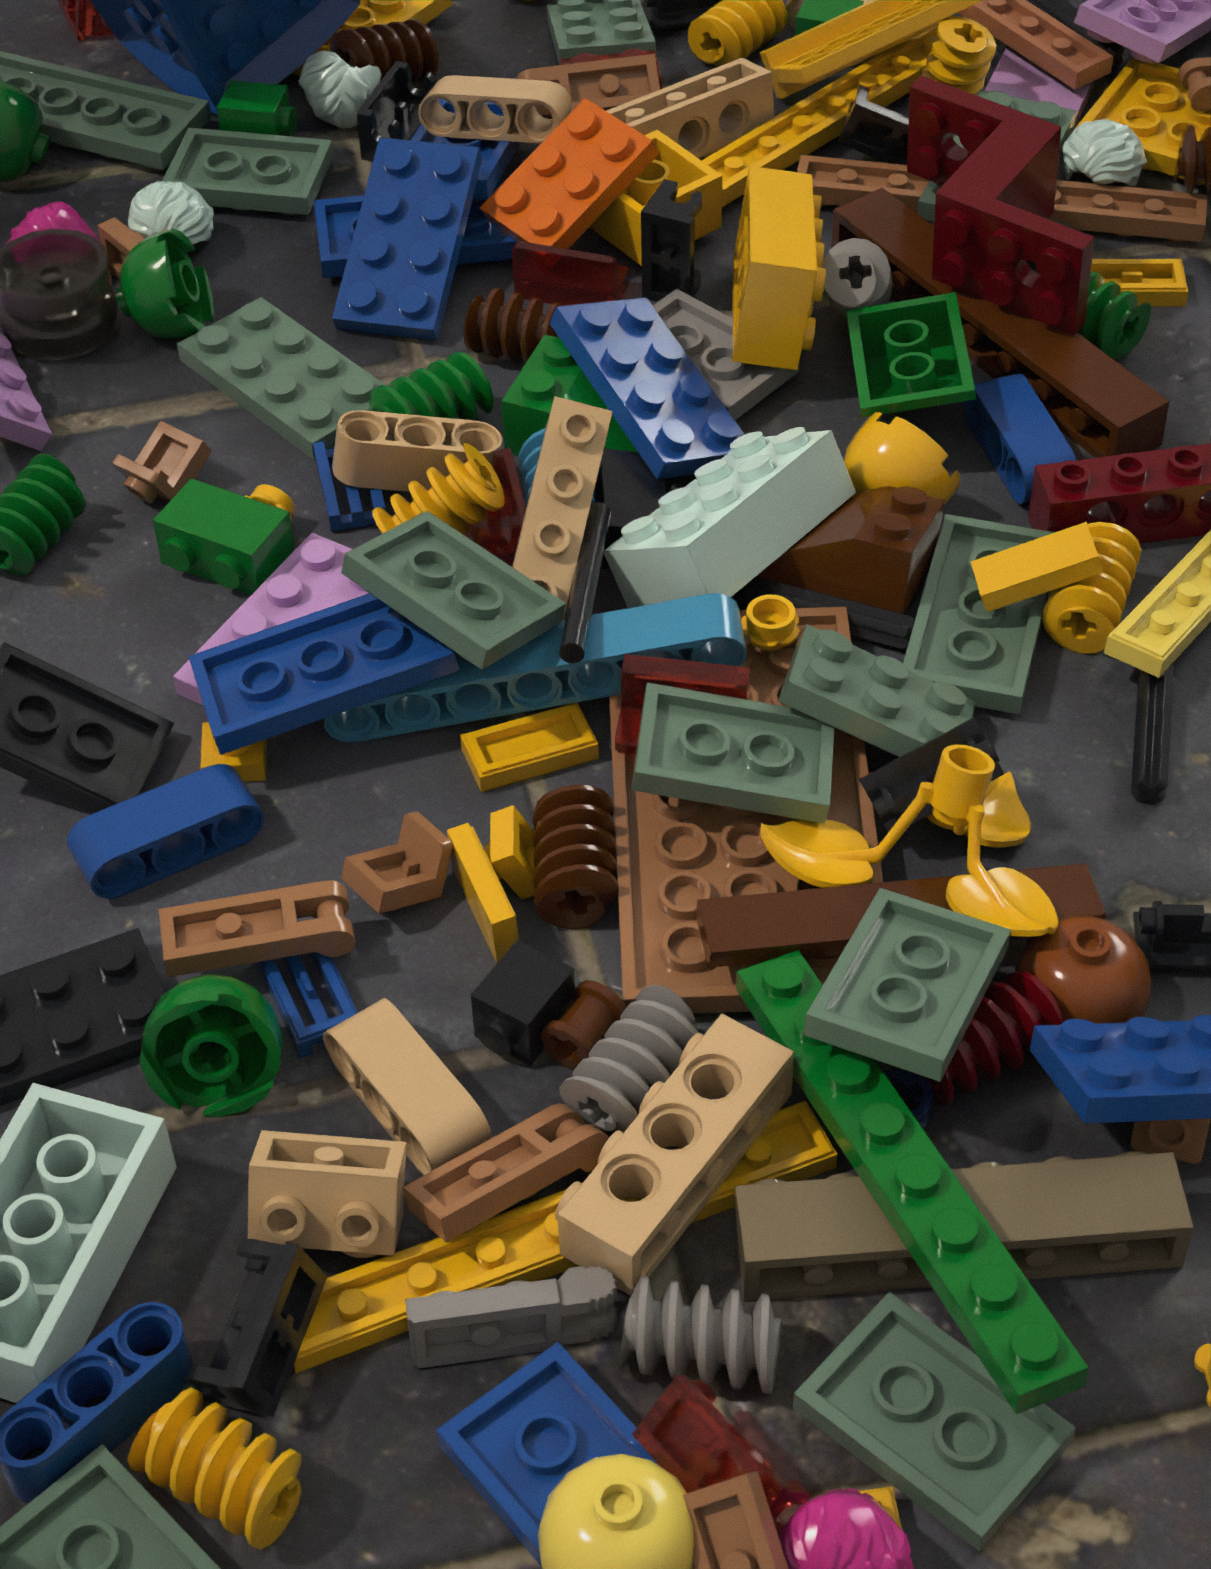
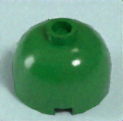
[0,80,50,183]
[116,229,214,340]
[140,974,283,1117]

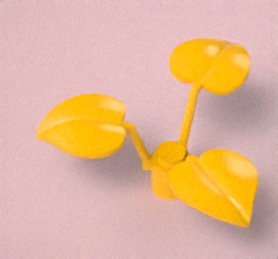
[760,745,1058,937]

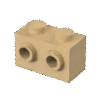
[247,1130,406,1258]

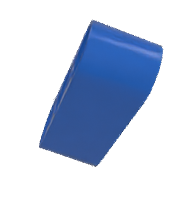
[963,374,1076,505]
[67,764,264,899]
[0,1302,193,1503]

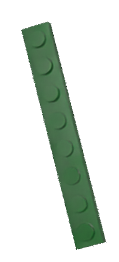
[736,950,1089,1415]

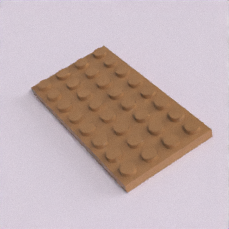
[609,607,883,1014]

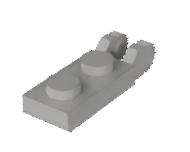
[405,1265,618,1369]

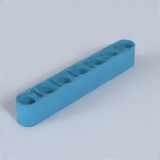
[324,593,747,742]

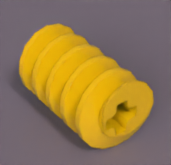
[688,0,788,67]
[922,16,996,95]
[372,443,505,535]
[1042,522,1142,654]
[127,1387,302,1550]

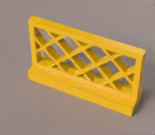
[760,0,982,99]

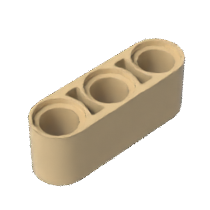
[418,75,572,143]
[332,410,502,492]
[323,998,493,1175]

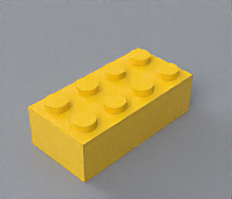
[732,166,826,370]

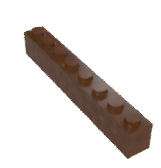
[831,188,1170,458]

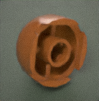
[1015,916,1151,1024]

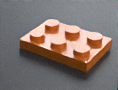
[479,98,659,265]

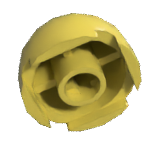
[538,1454,695,1569]

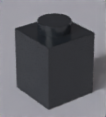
[471,940,575,1066]

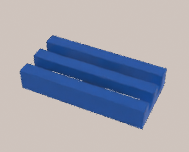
[313,442,386,531]
[256,952,358,1058]

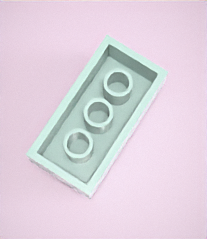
[604,427,856,608]
[0,1083,177,1403]

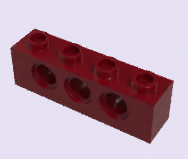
[1028,443,1211,544]

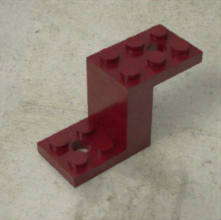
[907,75,1094,335]

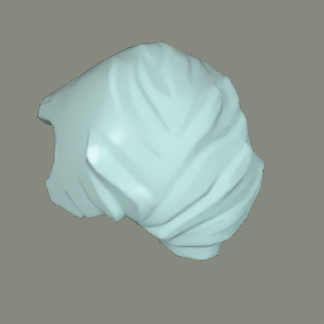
[299,51,382,129]
[1061,119,1147,188]
[128,181,214,245]

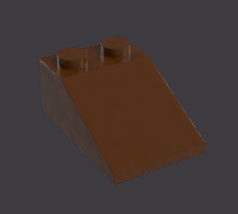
[757,486,945,614]

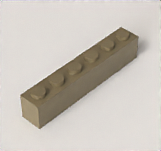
[734,1151,1194,1302]

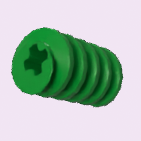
[1077,271,1151,360]
[369,351,494,420]
[0,454,86,576]

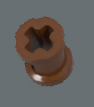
[540,980,627,1070]

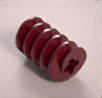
[925,971,1064,1106]

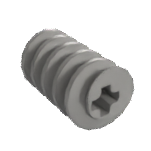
[822,238,892,318]
[559,984,699,1133]
[620,1276,783,1395]

